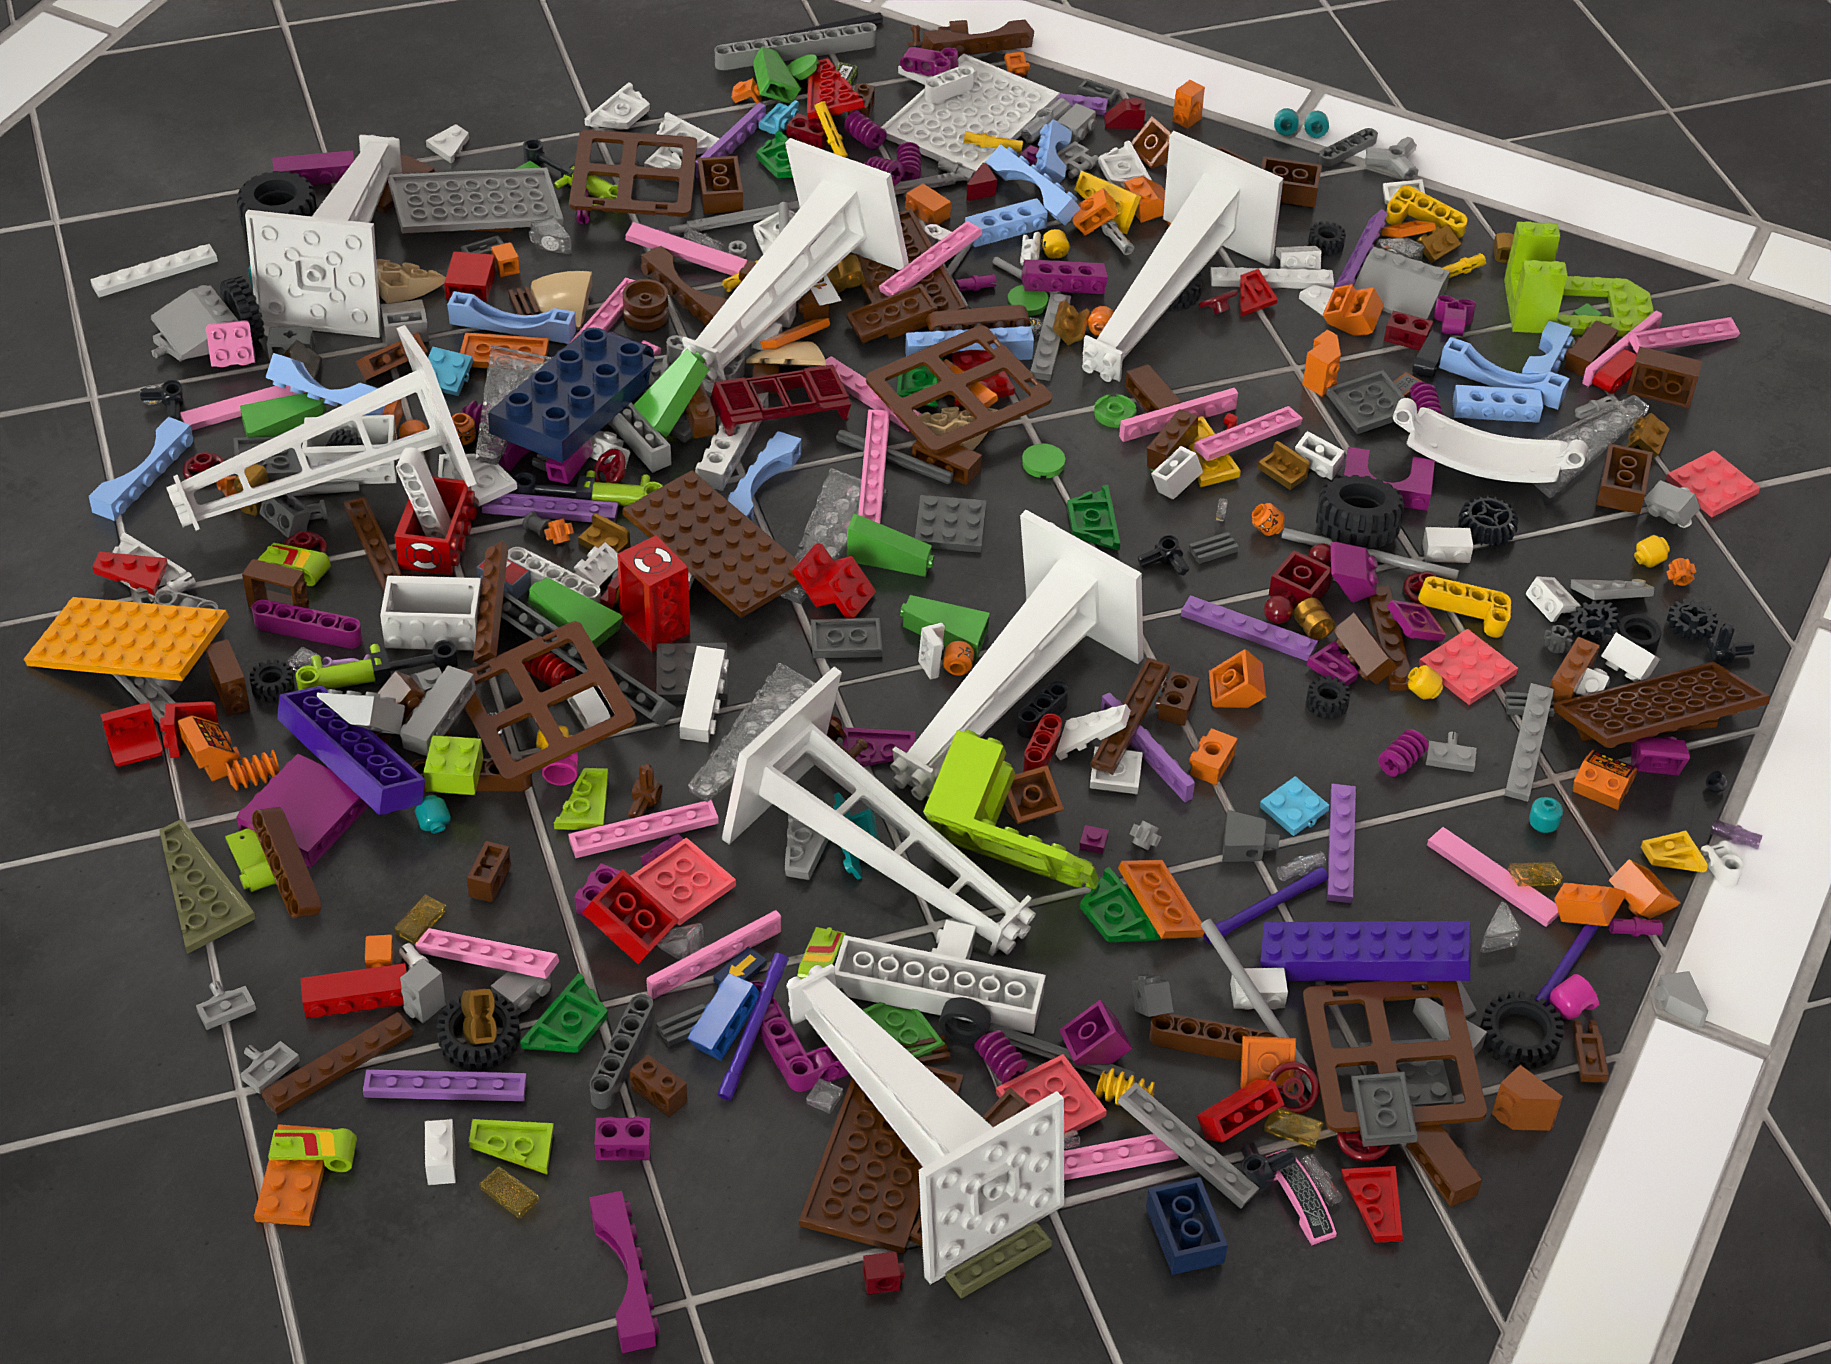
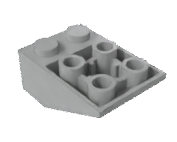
[380,300,429,346]
[317,689,405,734]

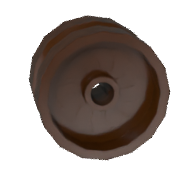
[622,279,669,331]

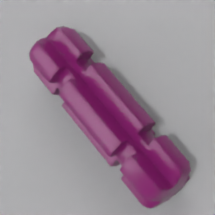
[641,834,683,866]

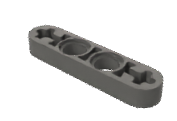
[1318,128,1378,167]

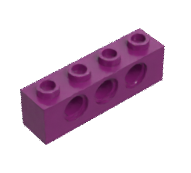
[1021,259,1108,294]

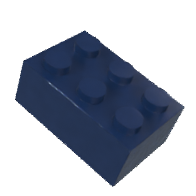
[1146,1177,1228,1275]

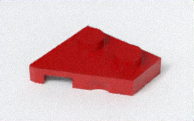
[1240,269,1278,316]

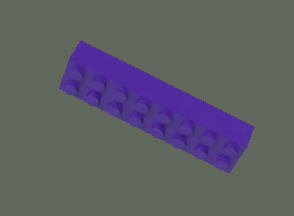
[277,685,425,815]
[1260,921,1472,981]

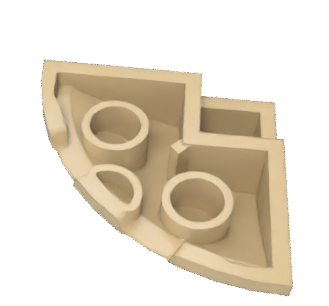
[376,259,446,303]
[531,271,593,330]
[746,341,826,366]
[918,407,998,451]

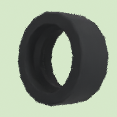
[1616,614,1662,654]
[939,997,991,1044]

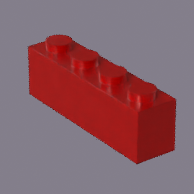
[301,963,407,1018]

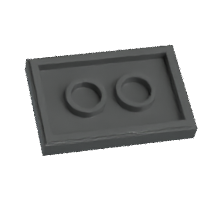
[811,618,883,659]
[1351,1072,1418,1147]

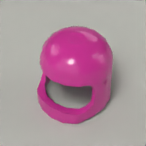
[542,752,579,785]
[1550,974,1599,1020]

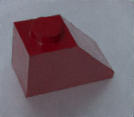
[1104,98,1145,129]

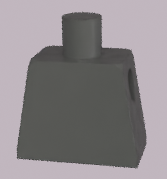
[1222,810,1280,862]

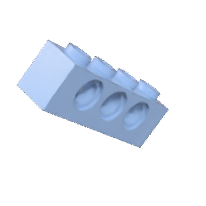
[965,198,1048,247]
[1452,385,1543,423]

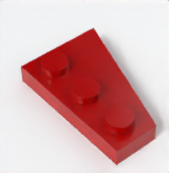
[93,552,168,596]
[1341,1166,1403,1243]

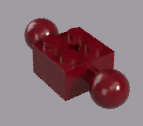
[1264,543,1332,624]

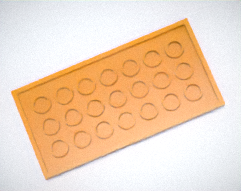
[24,597,229,681]

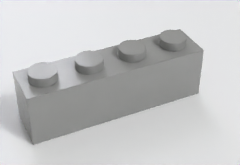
[608,403,671,473]
[400,666,476,756]

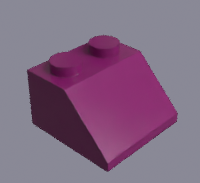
[1331,542,1379,603]
[1631,736,1690,776]
[1059,999,1133,1065]

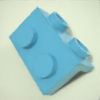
[759,100,800,135]

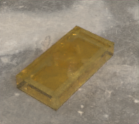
[1508,862,1564,886]
[394,894,446,944]
[1264,1108,1324,1148]
[479,1166,539,1218]

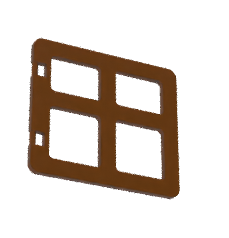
[569,130,697,217]
[866,326,1052,454]
[464,621,636,782]
[1303,981,1487,1132]

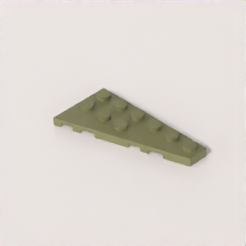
[159,819,256,954]

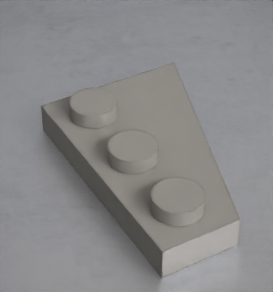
[1570,579,1654,600]
[785,814,829,880]

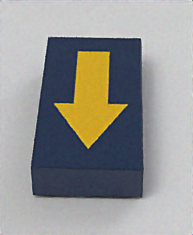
[713,946,767,985]

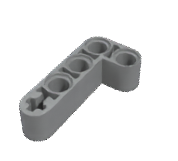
[666,335,745,380]

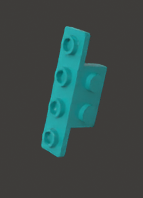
[833,792,879,880]

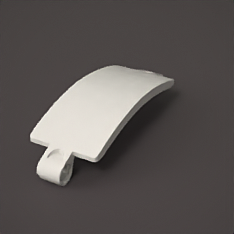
[1393,398,1588,483]

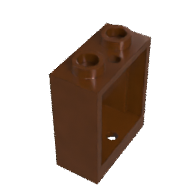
[242,559,310,608]
[205,639,250,716]

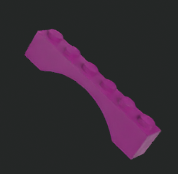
[589,1191,660,1353]

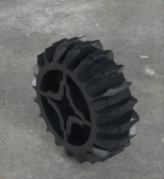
[1458,496,1519,547]

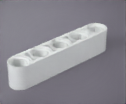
[396,447,451,539]
[507,547,601,604]

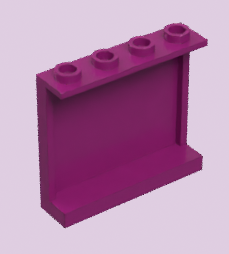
[236,754,369,868]

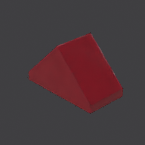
[966,162,997,201]

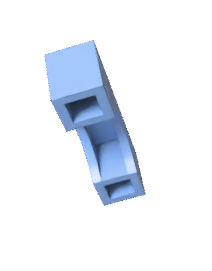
[1035,119,1072,184]
[1522,321,1574,374]

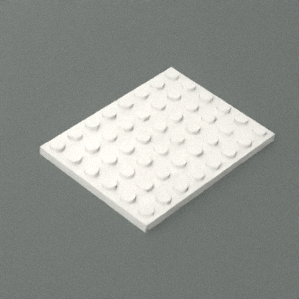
[881,53,1060,171]

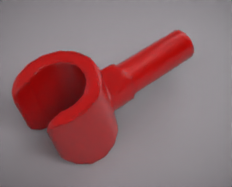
[1223,413,1238,430]

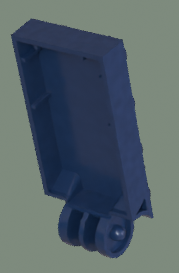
[488,327,656,463]

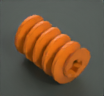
[225,750,279,791]

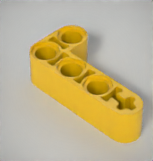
[1386,186,1467,238]
[1418,576,1511,638]

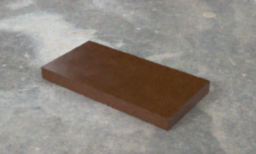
[376,154,435,213]
[846,284,938,343]

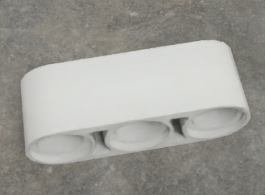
[925,65,974,103]
[562,679,610,730]

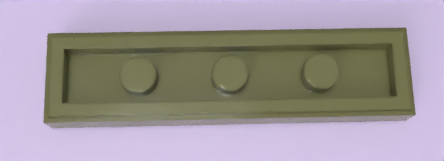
[945,1222,1052,1299]

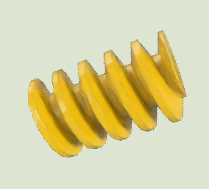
[1095,1068,1155,1106]

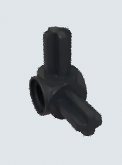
[140,380,183,420]
[1137,535,1189,576]
[1707,623,1755,666]
[1241,1141,1296,1190]

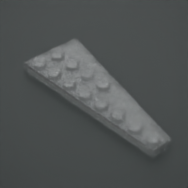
[476,345,552,465]
[1532,395,1649,498]
[781,468,888,604]
[689,663,815,802]

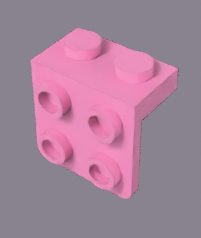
[206,321,255,367]

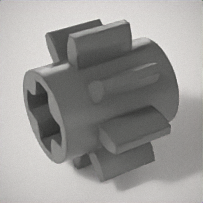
[1544,625,1573,653]

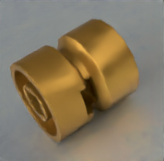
[1293,598,1335,641]

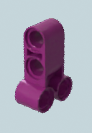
[900,47,959,76]
[1433,295,1476,336]

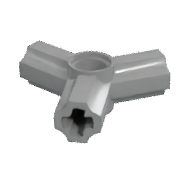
[1365,136,1419,181]

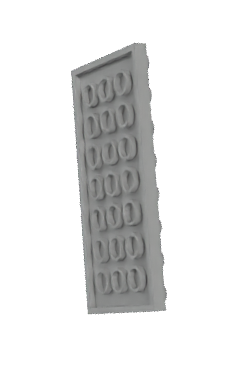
[388,168,564,233]

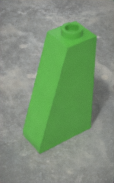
[753,46,801,104]
[634,348,710,437]
[240,392,327,437]
[847,514,935,577]
[528,577,623,648]
[900,595,990,661]

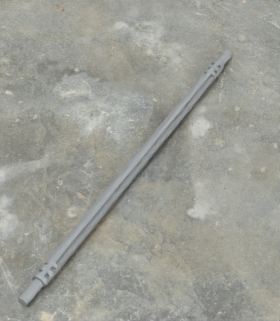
[668,172,967,234]

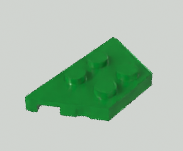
[756,130,793,178]
[897,357,943,407]
[1067,485,1120,550]
[1080,867,1161,943]
[520,973,608,1053]

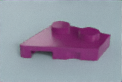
[1306,641,1358,686]

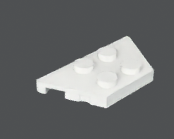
[585,83,650,129]
[656,112,719,157]
[1098,141,1152,188]
[753,210,796,255]
[112,532,187,593]

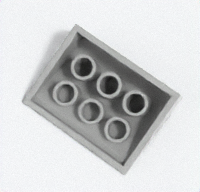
[1354,247,1450,320]
[151,285,238,360]

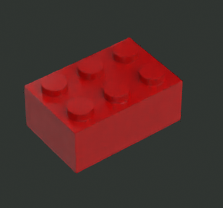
[582,869,679,965]

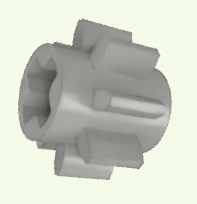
[1129,820,1161,850]

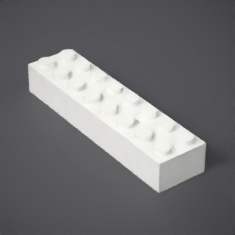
[835,935,1046,1034]

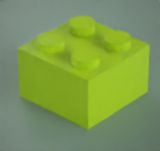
[424,735,483,795]

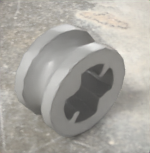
[729,241,747,258]

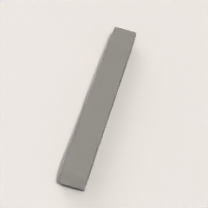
[715,23,877,70]

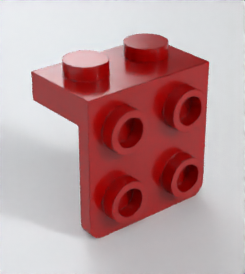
[101,702,163,767]
[160,702,219,758]

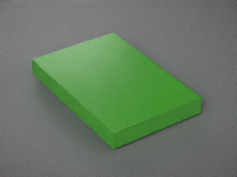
[863,1002,945,1058]

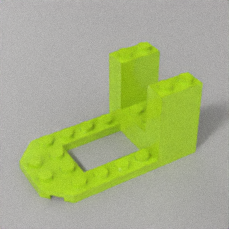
[1504,221,1654,337]
[923,730,1099,889]

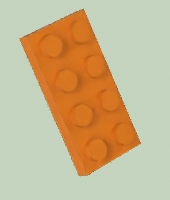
[460,333,550,372]
[1118,860,1205,939]
[254,1124,332,1226]

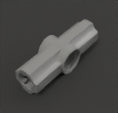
[1021,98,1071,144]

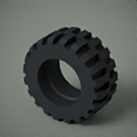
[237,171,317,232]
[1316,475,1404,549]

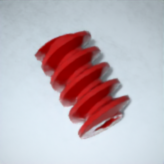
[524,651,575,688]

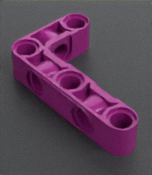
[750,980,850,1092]

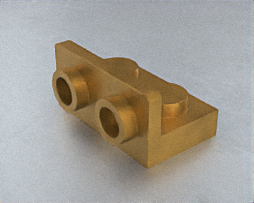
[1052,300,1090,346]
[578,513,631,553]

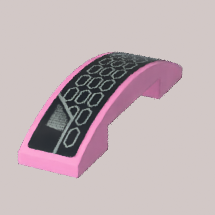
[1266,1149,1336,1245]

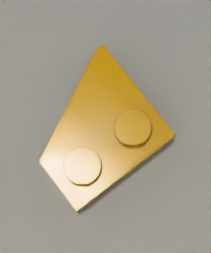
[1641,831,1708,872]

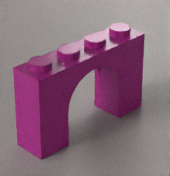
[488,437,593,484]
[1343,447,1435,511]

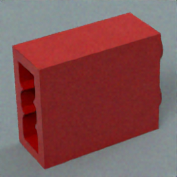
[444,252,496,302]

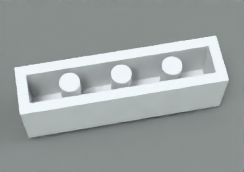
[680,646,729,743]

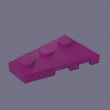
[842,727,916,767]

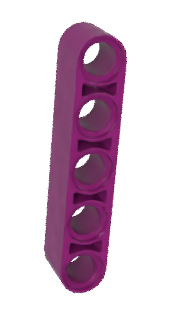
[251,600,363,649]

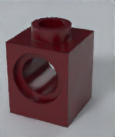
[863,1251,905,1295]

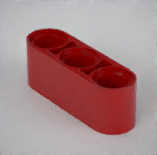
[1592,348,1637,394]
[1023,714,1062,772]

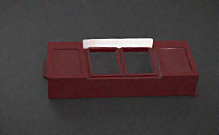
[709,365,851,436]

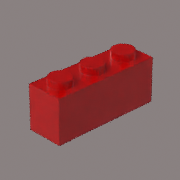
[1196,1079,1284,1142]

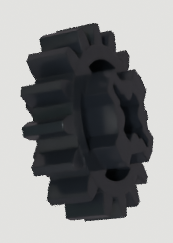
[1666,599,1719,641]
[1568,600,1620,642]

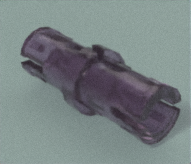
[1710,819,1763,850]

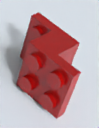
[791,543,876,619]

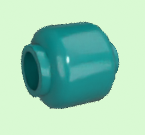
[1274,108,1299,136]
[1304,110,1329,138]
[415,795,451,834]
[1529,797,1563,833]

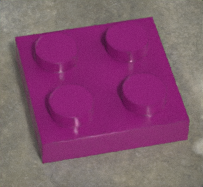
[1387,600,1446,642]

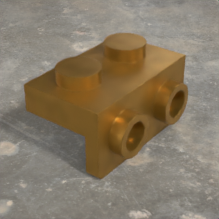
[1412,225,1461,263]
[1626,413,1669,458]
[1257,441,1310,490]

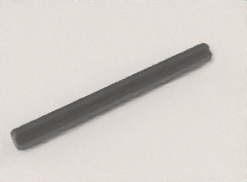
[836,430,954,484]
[987,1023,1135,1081]

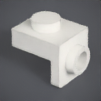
[1576,668,1610,696]

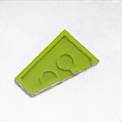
[554,768,609,830]
[469,1119,554,1174]

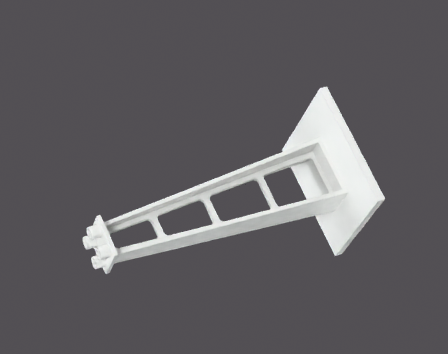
[1082,131,1283,382]
[245,135,402,338]
[681,138,909,383]
[166,325,476,531]
[890,510,1143,800]
[722,667,1036,956]
[787,964,1064,1284]

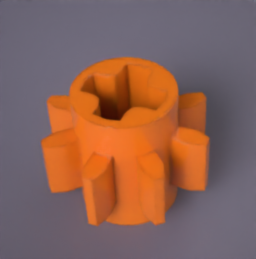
[544,518,574,544]
[1667,558,1697,586]

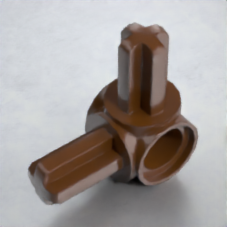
[628,763,663,819]

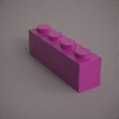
[273,151,354,185]

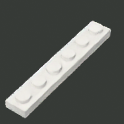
[90,244,218,297]
[1210,267,1334,289]

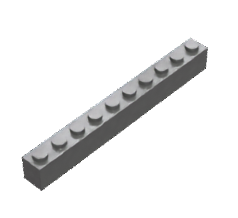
[501,591,676,727]

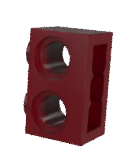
[787,113,828,150]
[1384,310,1433,351]

